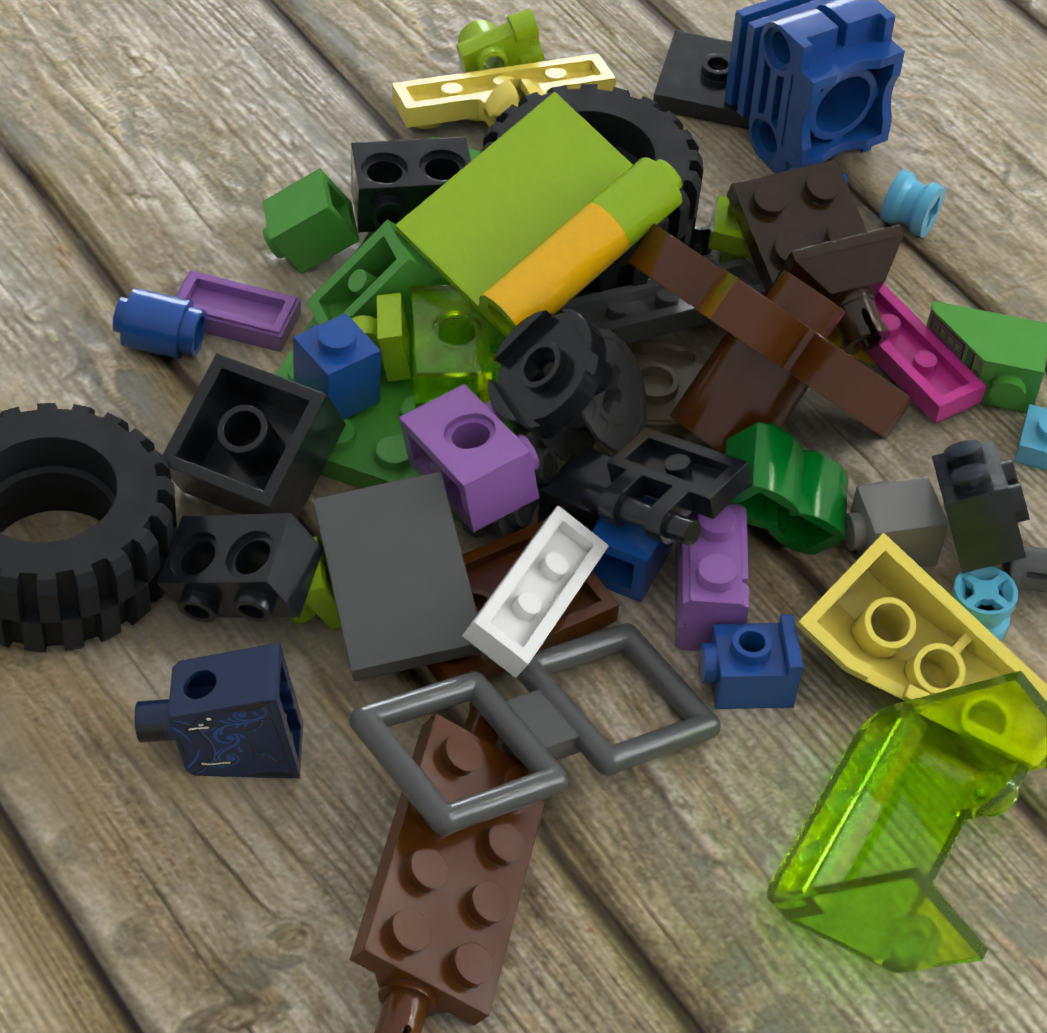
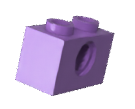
[399,384,540,533]

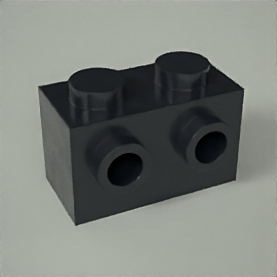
[932,440,1030,573]

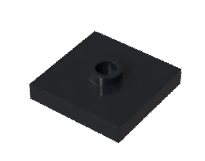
[653,30,750,129]

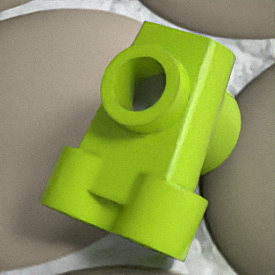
[456,8,545,73]

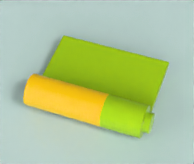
[395,92,683,337]

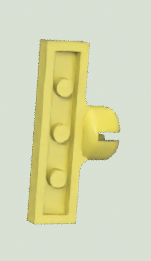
[392,54,616,129]

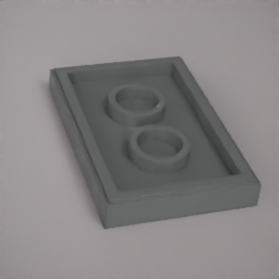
[313,471,483,682]

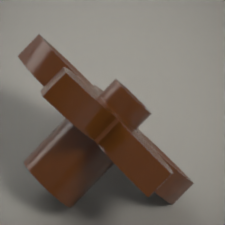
[628,224,912,454]

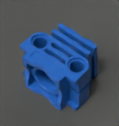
[724,0,905,173]

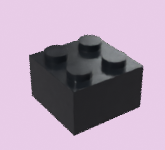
[163,353,346,520]

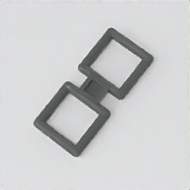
[349,623,721,835]

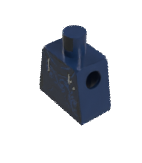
[135,643,303,779]

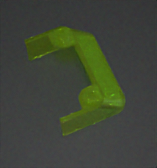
[767,671,1047,973]

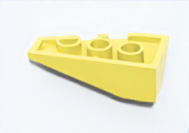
[796,533,1047,765]

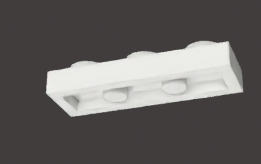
[462,506,609,678]

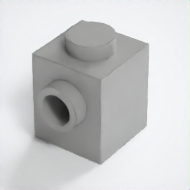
[845,477,949,567]

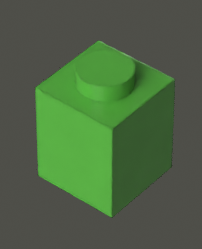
[262,168,359,274]

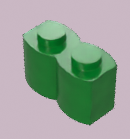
[725,422,848,555]

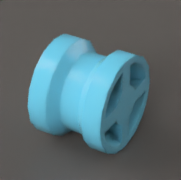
[880,169,946,238]
[952,566,1018,641]

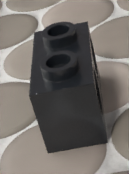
[351,137,471,233]
[157,513,323,622]

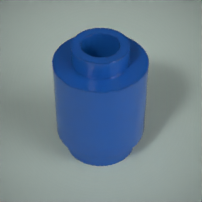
[113,288,207,359]

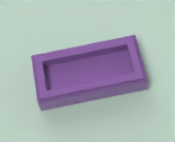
[175,270,301,352]

